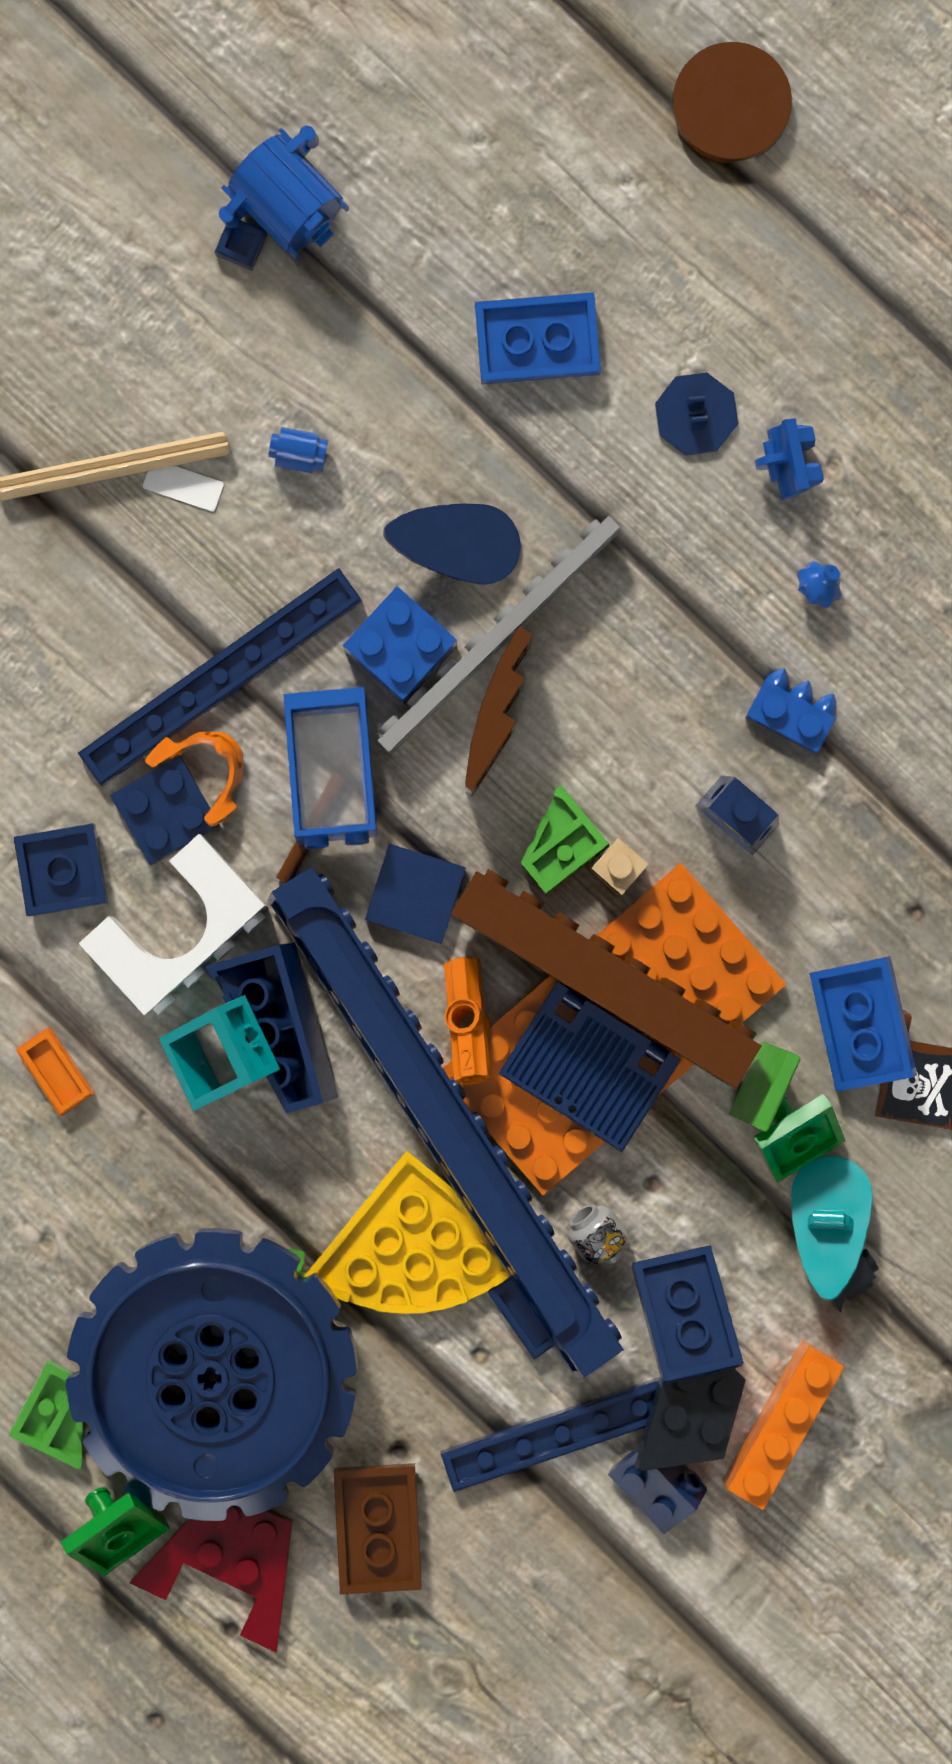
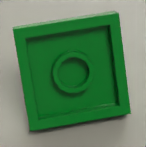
[754,1094,846,1183]
[61,1487,171,1576]

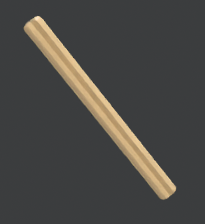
[0,432,230,501]

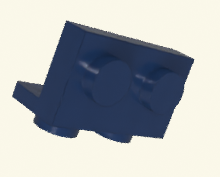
[608,1444,707,1534]

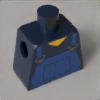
[695,775,779,856]

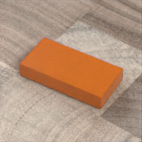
[15,1027,95,1116]

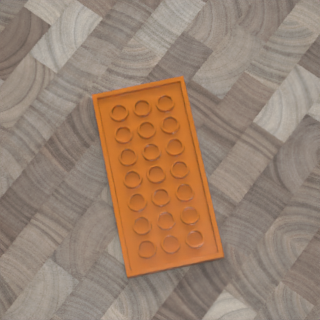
[443,863,786,1195]

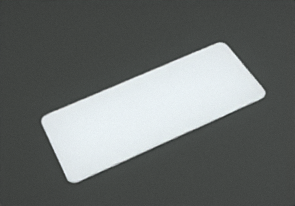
[143,466,224,512]

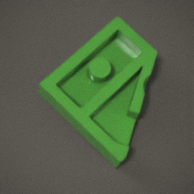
[521,785,610,896]
[9,1359,83,1469]

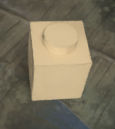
[589,838,649,897]

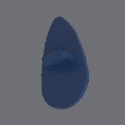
[383,503,521,585]

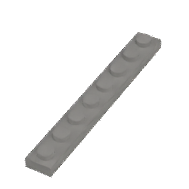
[377,516,620,755]

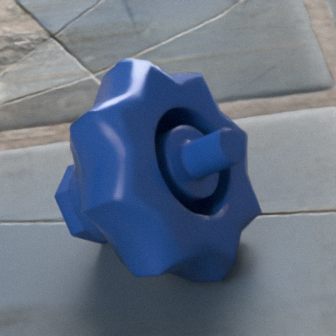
[797,561,842,608]

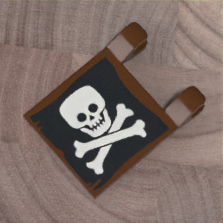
[875,1010,952,1130]

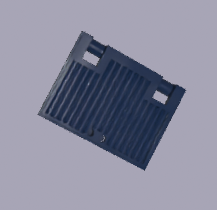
[498,981,681,1152]

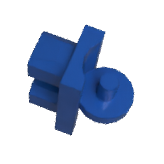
[755,418,824,500]

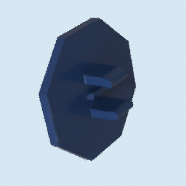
[655,372,738,456]

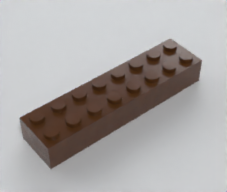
[450,869,762,1088]

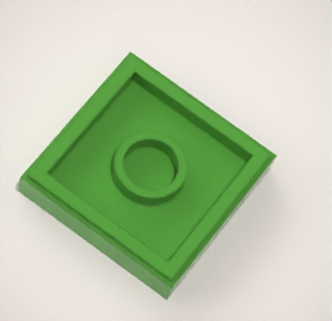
[729,1042,801,1132]

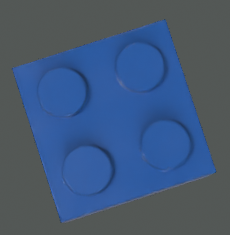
[343,586,458,705]

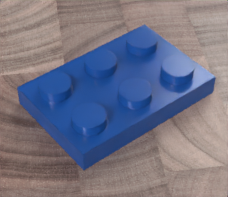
[475,292,601,385]
[809,956,917,1092]

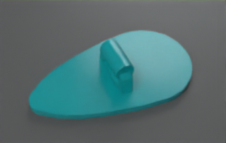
[791,1156,873,1300]

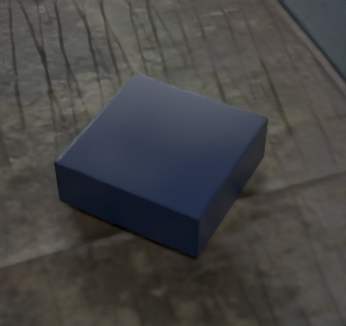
[215,220,267,271]

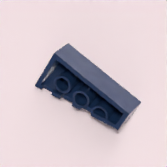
[205,942,339,1113]

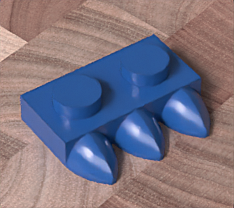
[745,668,837,754]

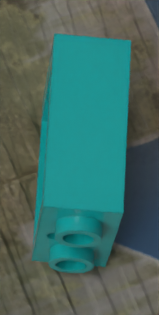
[159,995,280,1111]

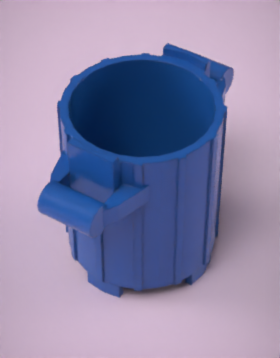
[219,125,349,260]

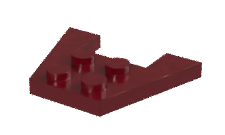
[129,1505,293,1653]

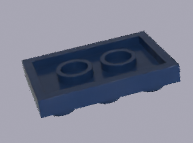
[631,1245,744,1385]

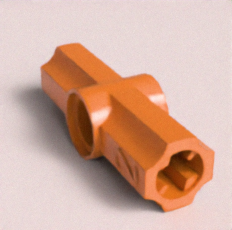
[444,957,491,1084]

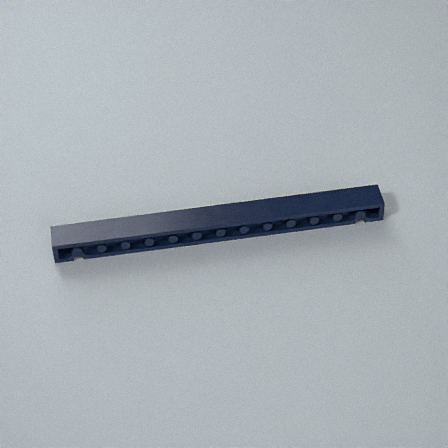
[267,867,624,1378]

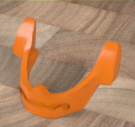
[145,731,244,827]

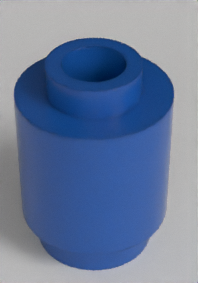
[268,427,328,474]

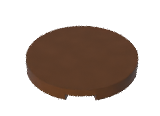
[672,42,792,163]

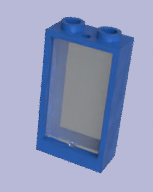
[283,687,378,849]

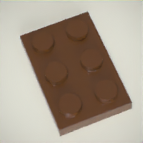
[333,1463,422,1595]

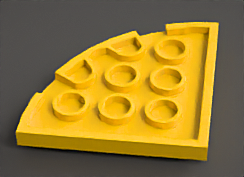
[304,1150,509,1314]

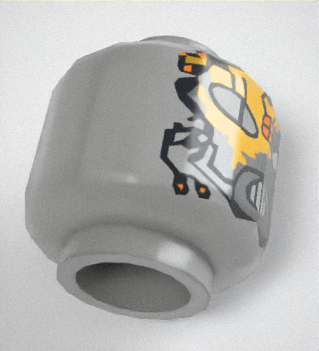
[568,1204,628,1265]

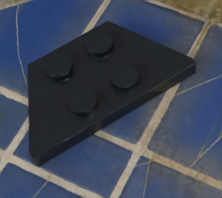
[634,1368,746,1471]

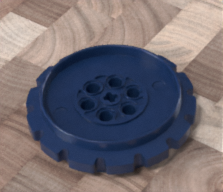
[66,1228,358,1521]

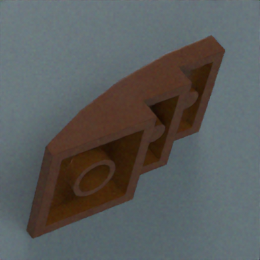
[465,626,533,797]

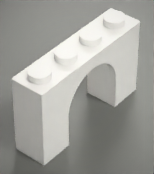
[79,834,268,1016]

